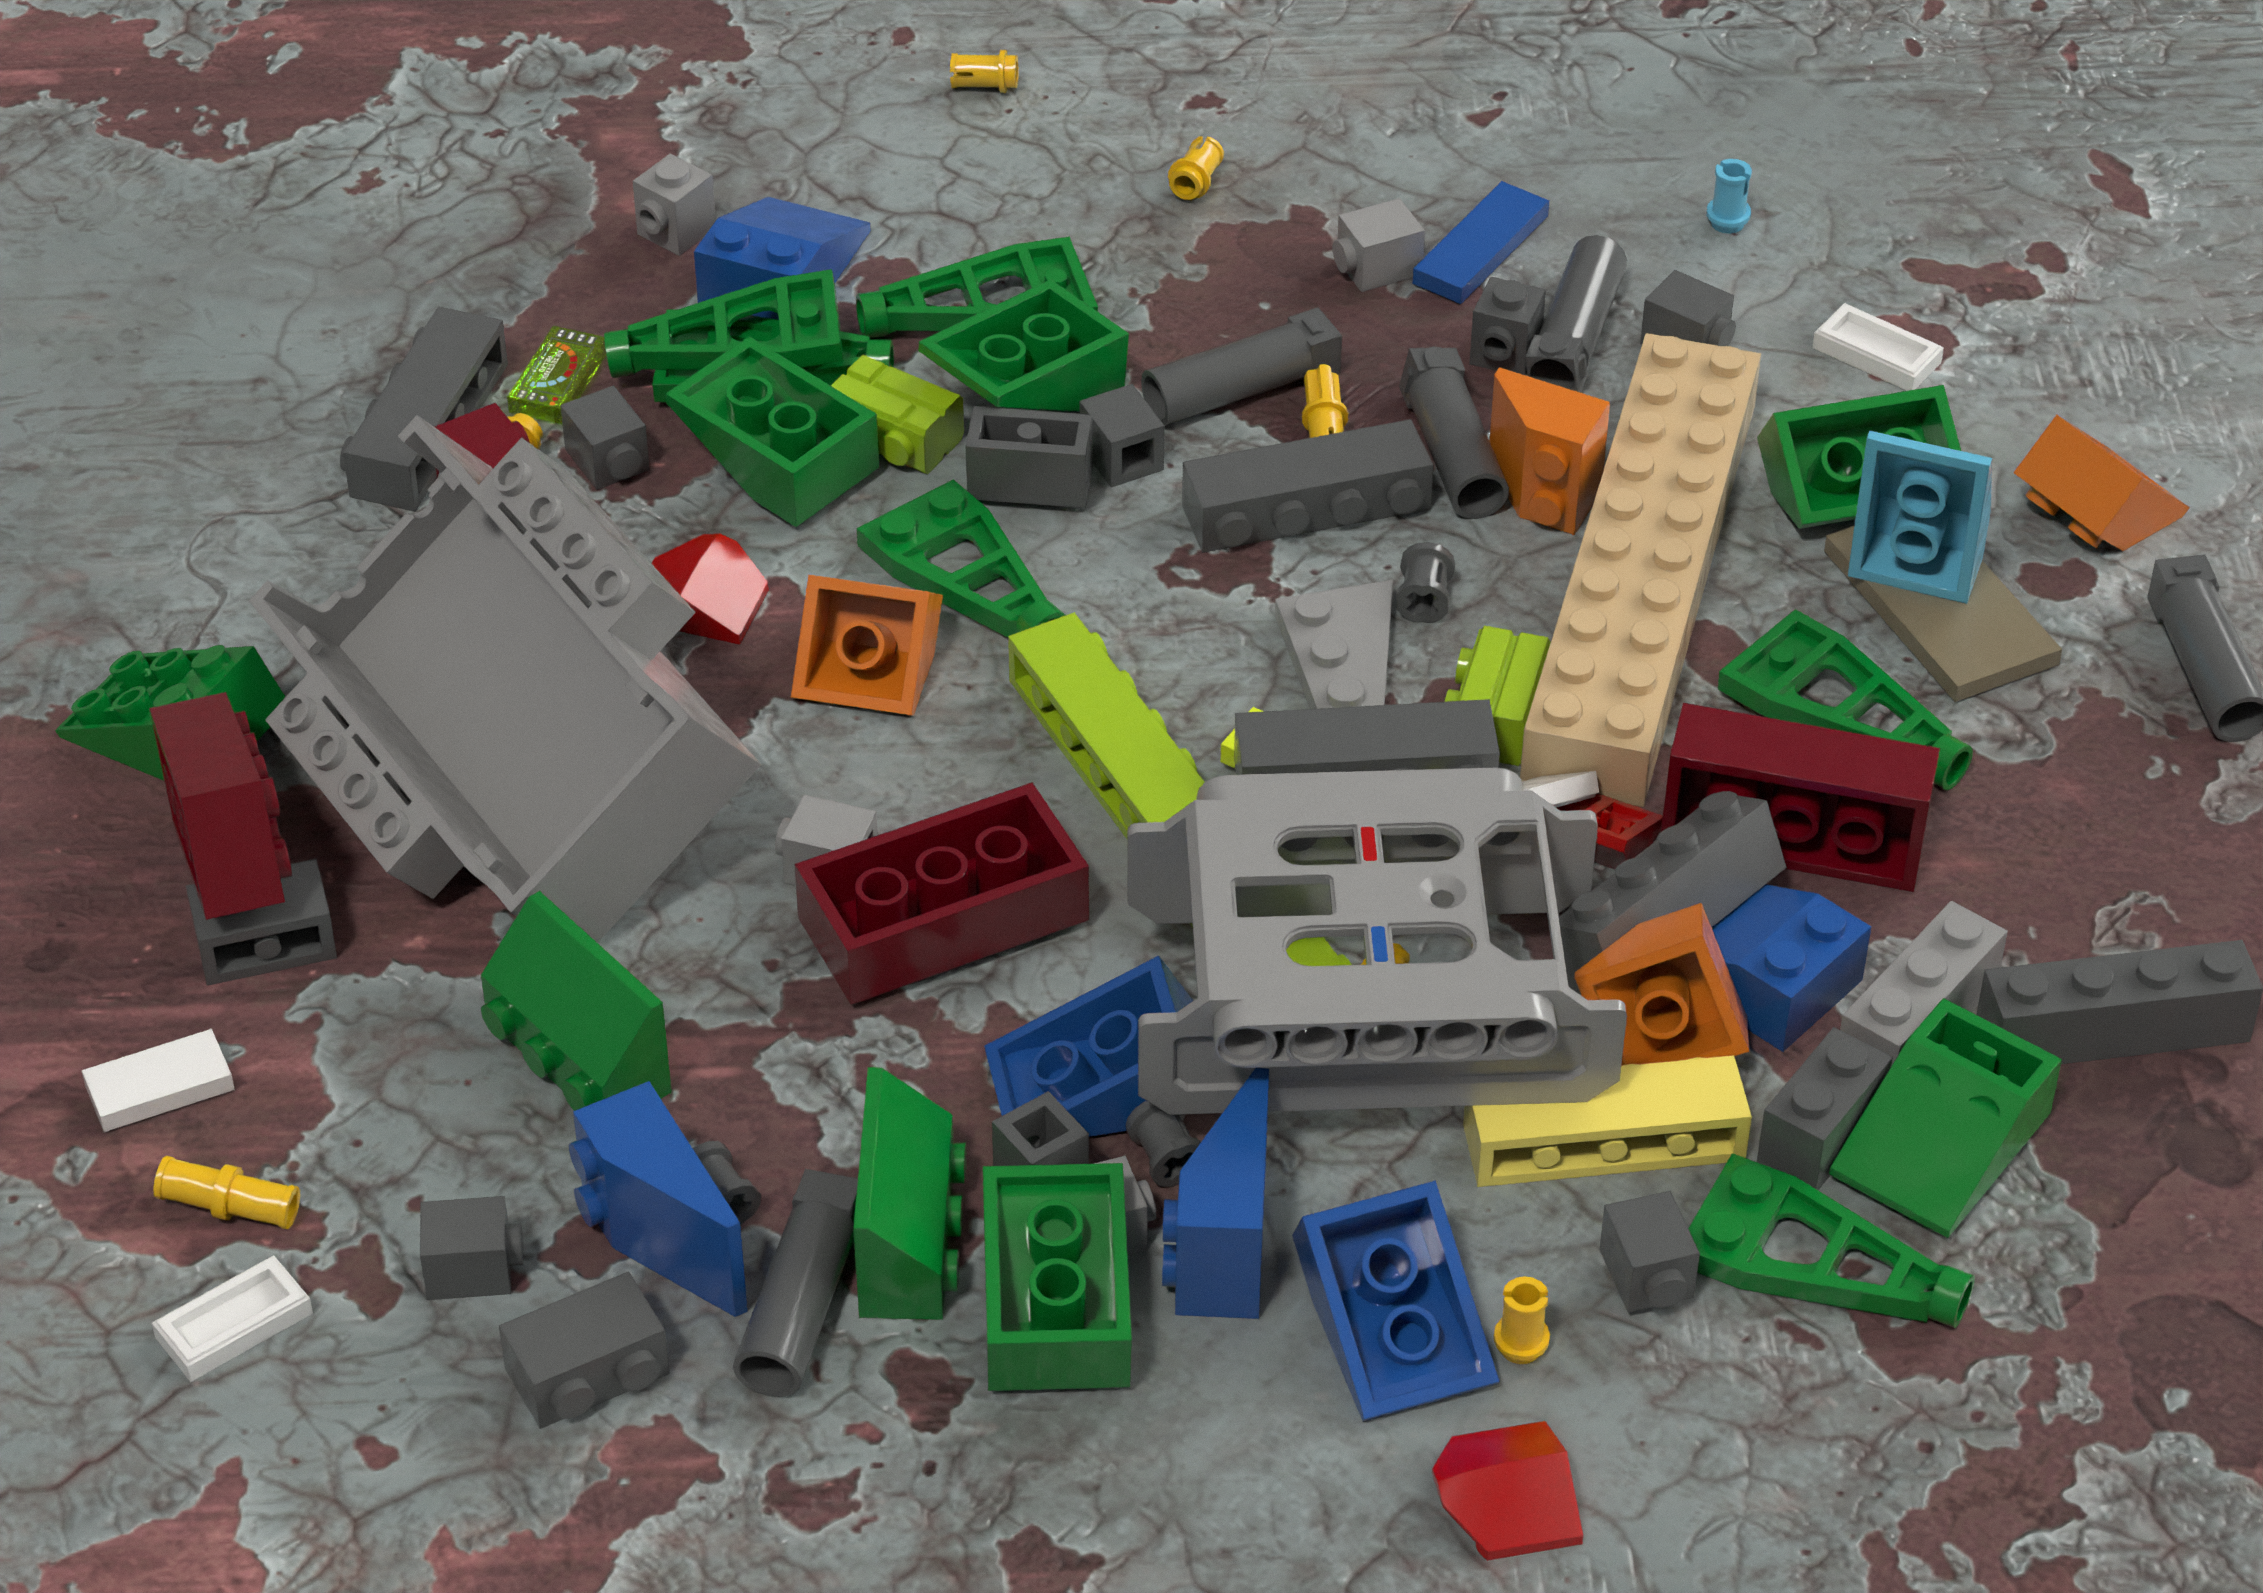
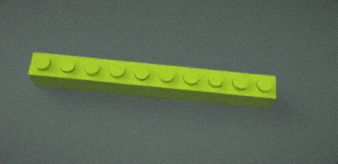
[1008,612,1352,966]

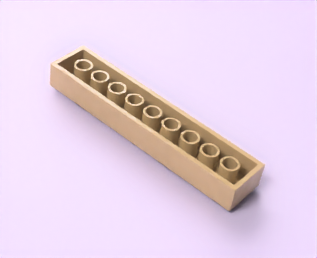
[1520,333,1761,807]

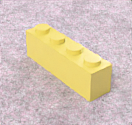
[1463,1055,1752,1187]

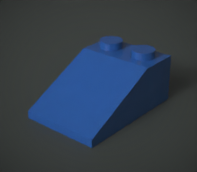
[694,197,871,320]
[1712,884,1872,1052]
[984,955,1194,1137]
[1162,1068,1269,1319]
[569,1081,748,1317]
[1292,1180,1500,1422]

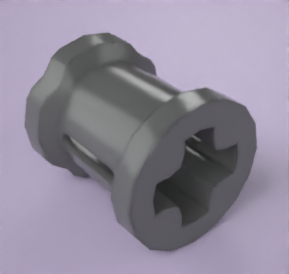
[1396,542,1455,623]
[1125,1101,1201,1187]
[693,1141,761,1226]

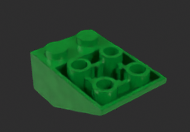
[55,645,285,781]
[1829,998,2062,1238]

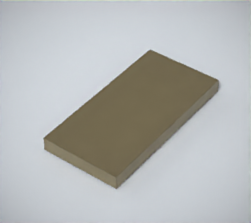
[1824,526,2062,702]

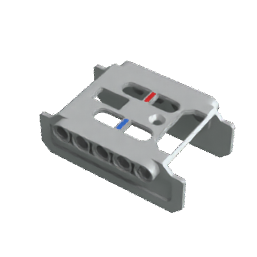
[1127,768,1627,1115]

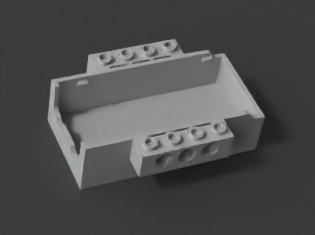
[249,415,762,943]

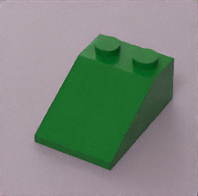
[918,279,1129,411]
[665,336,879,527]
[983,1163,1132,1391]

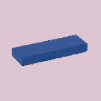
[1413,181,1550,304]

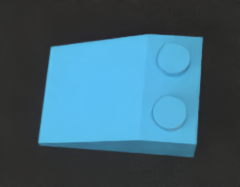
[1848,431,1992,604]

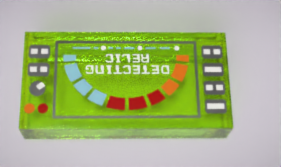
[507,326,606,425]

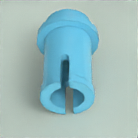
[1706,159,1752,234]

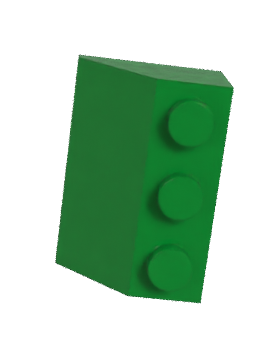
[1757,385,1961,529]
[481,891,672,1111]
[854,1067,966,1320]

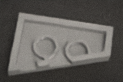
[1275,580,1393,709]

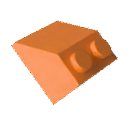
[1489,367,1610,535]
[2014,414,2190,551]
[791,574,943,716]
[1575,903,1749,1066]

